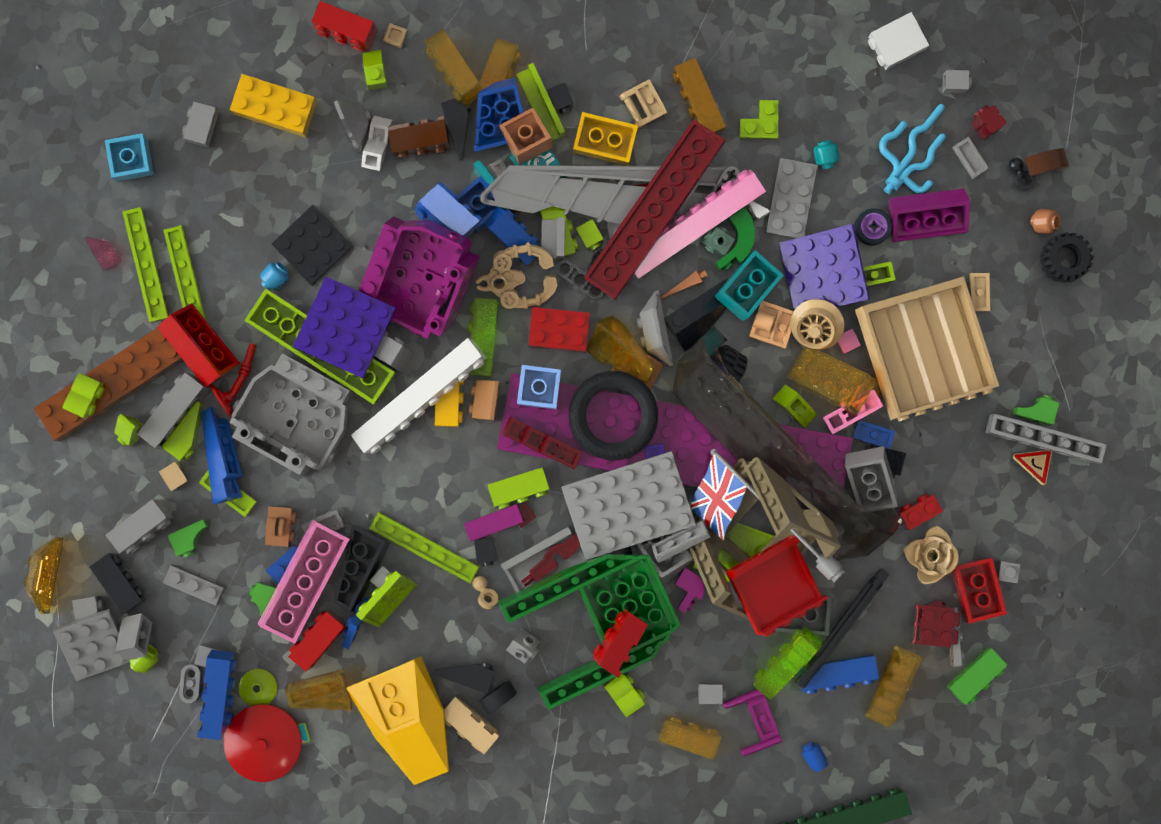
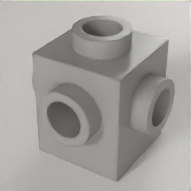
[506,628,540,664]

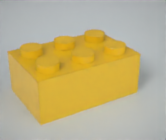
[573,112,638,166]

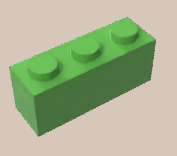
[946,647,1007,705]

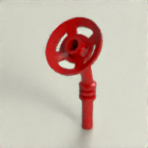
[210,343,256,418]

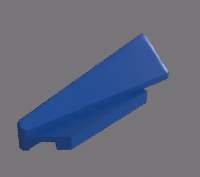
[201,407,242,504]

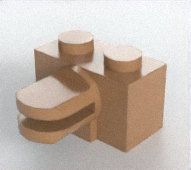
[265,506,297,547]

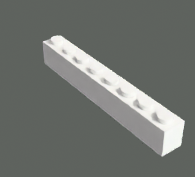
[351,338,487,454]

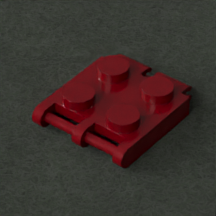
[911,604,961,648]

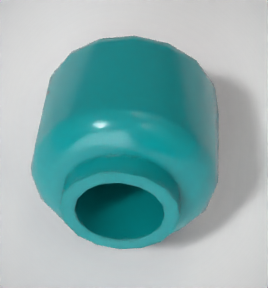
[814,140,839,169]

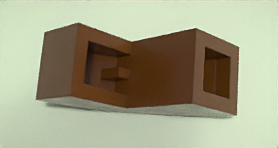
[1025,148,1070,177]

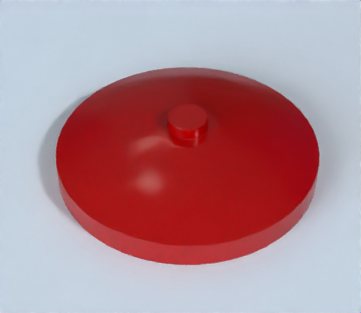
[224,703,302,782]

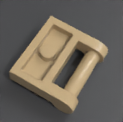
[619,79,667,130]

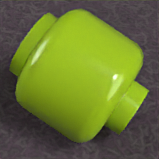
[129,644,158,673]

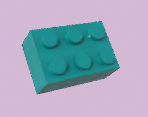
[714,250,784,321]

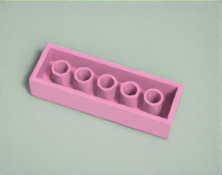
[258,520,349,644]

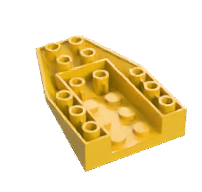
[346,656,449,785]

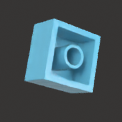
[105,133,154,182]

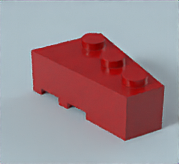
[592,609,648,678]

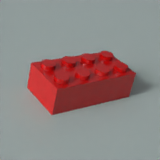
[157,303,240,388]

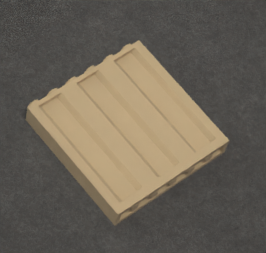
[855,276,999,422]

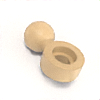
[472,576,499,609]

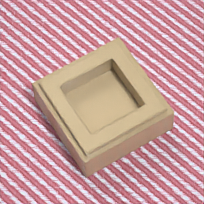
[383,23,408,49]

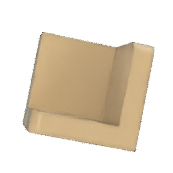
[159,461,188,492]

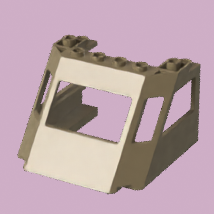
[689,457,841,619]

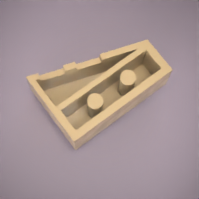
[444,695,500,754]

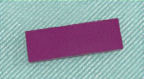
[464,504,524,542]

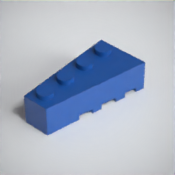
[197,650,237,740]

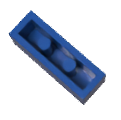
[483,207,540,265]

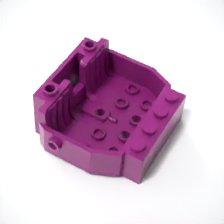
[359,216,480,339]

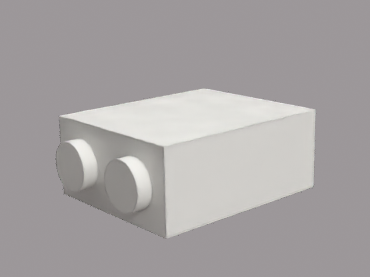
[868,12,929,70]

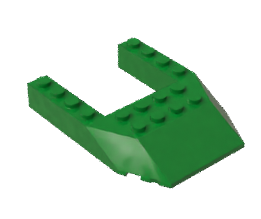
[498,554,680,710]

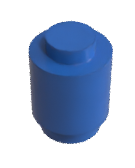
[801,742,828,772]

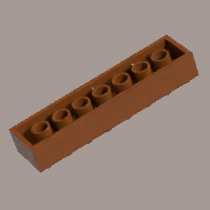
[33,328,184,442]

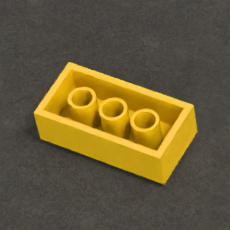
[230,74,317,137]

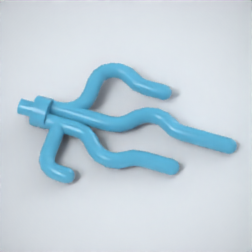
[879,104,946,194]

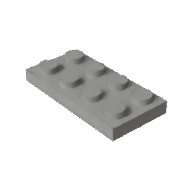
[765,158,818,239]

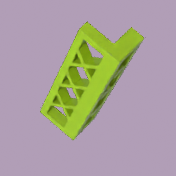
[516,63,565,142]

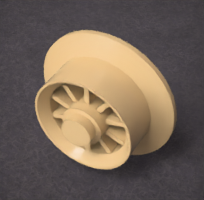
[790,299,844,350]

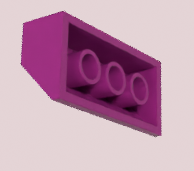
[889,188,970,242]

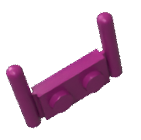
[723,688,782,756]

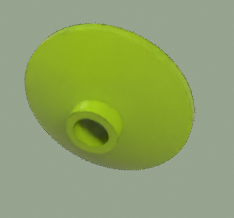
[239,668,278,706]

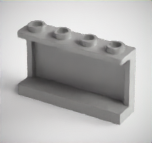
[500,527,587,592]

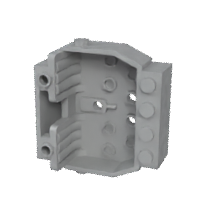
[230,353,353,476]

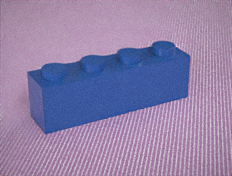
[797,654,879,694]

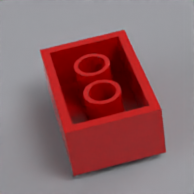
[311,1,377,52]
[528,307,590,353]
[952,557,1007,624]
[288,610,347,672]

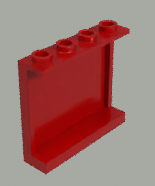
[725,535,828,637]

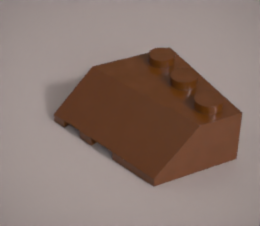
[388,115,450,159]

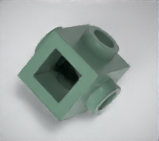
[700,225,735,256]

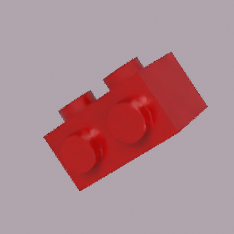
[896,493,943,530]

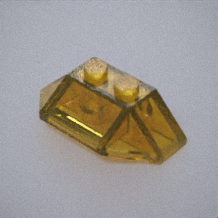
[24,537,64,614]

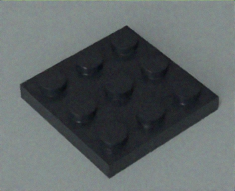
[272,205,353,286]

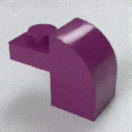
[674,568,704,613]

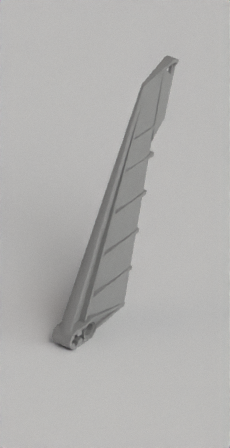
[480,165,740,246]

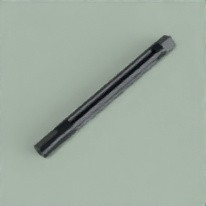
[795,569,890,688]

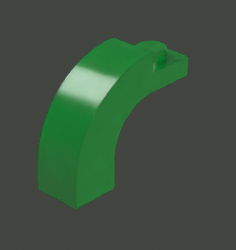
[715,207,755,271]

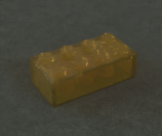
[787,346,876,415]

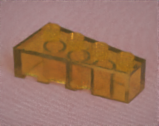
[865,646,923,728]

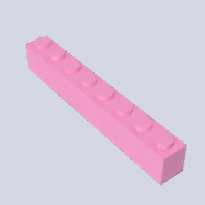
[635,169,766,279]

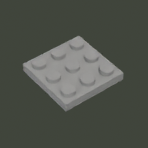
[53,609,129,681]

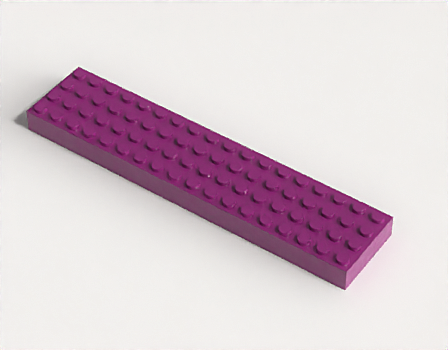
[497,373,853,514]

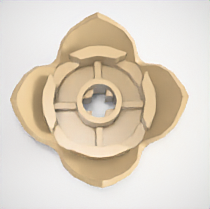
[903,526,959,584]

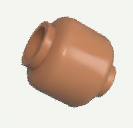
[1030,209,1061,234]

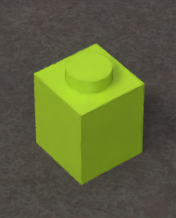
[576,219,604,251]

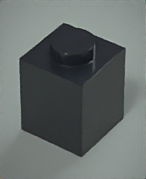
[547,82,574,115]
[474,537,497,567]

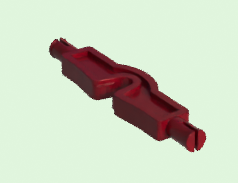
[521,533,581,587]

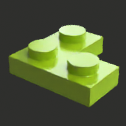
[740,100,778,139]

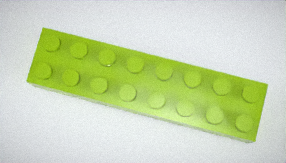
[244,288,397,406]

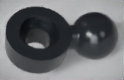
[1008,158,1035,191]

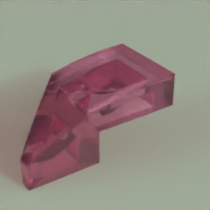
[85,236,121,270]

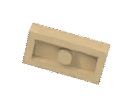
[969,273,990,312]

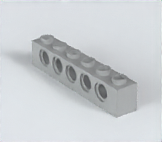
[985,414,1107,464]

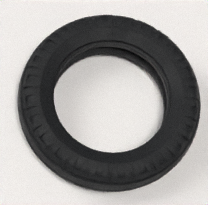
[569,371,658,460]

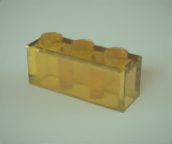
[476,38,521,95]
[658,716,721,760]

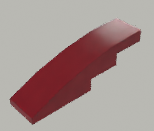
[502,417,583,470]

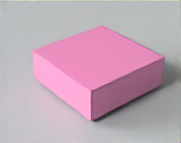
[837,328,861,354]

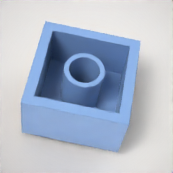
[517,365,561,410]

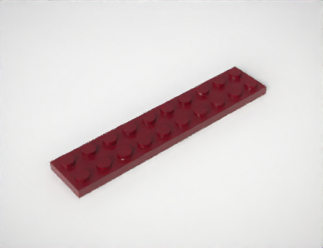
[584,119,726,300]

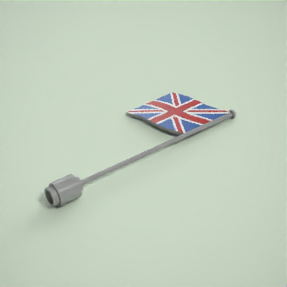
[691,449,845,582]

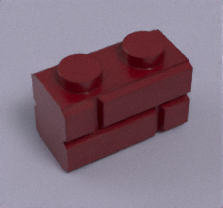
[971,105,1006,140]

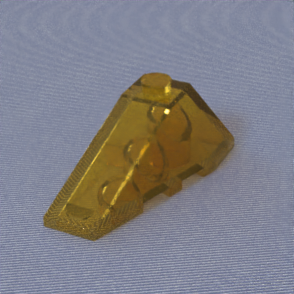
[586,315,656,383]

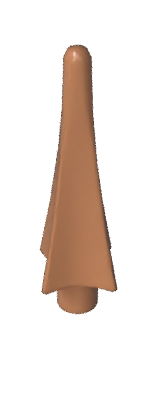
[660,270,708,300]

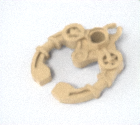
[475,242,557,309]

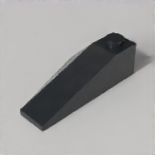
[664,279,728,352]

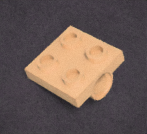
[749,301,794,349]

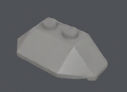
[636,290,673,367]

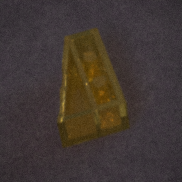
[284,669,353,711]

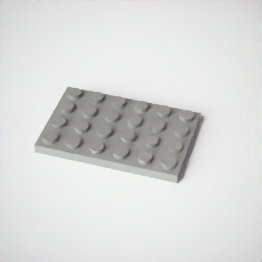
[561,451,696,560]

